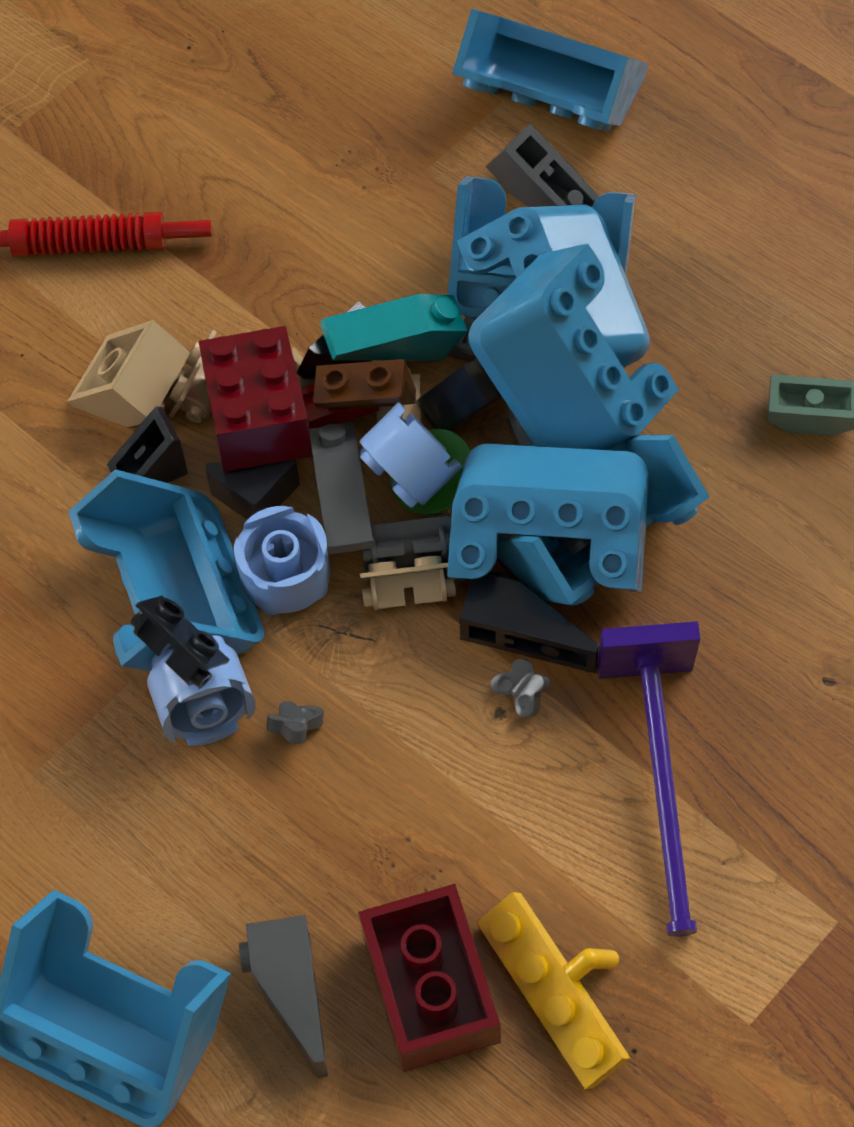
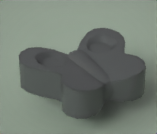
[491,659,550,717]
[267,701,324,744]

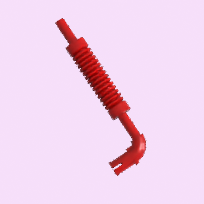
[0,212,212,257]

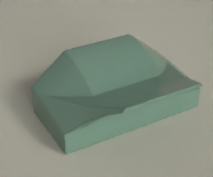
[767,374,854,436]

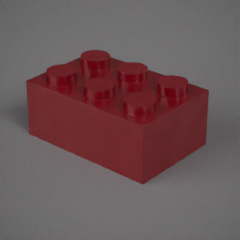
[198,326,313,472]
[358,884,501,1072]

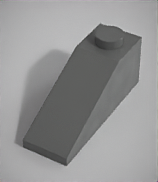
[485,124,599,207]
[309,422,374,555]
[239,915,328,1077]

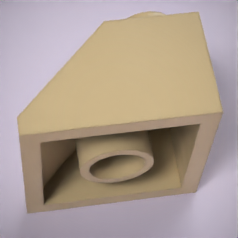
[67,320,191,427]

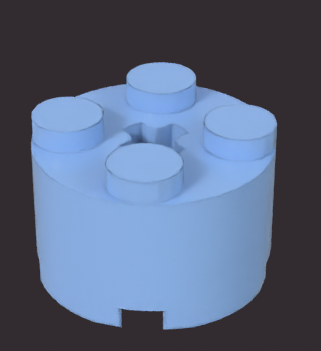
[359,402,463,508]
[234,506,331,615]
[147,635,255,746]

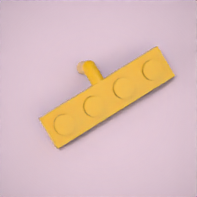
[476,892,631,1089]

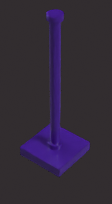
[597,621,700,937]

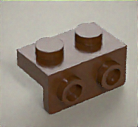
[313,359,417,410]

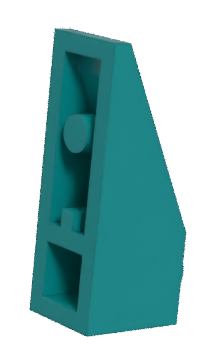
[319,294,468,361]

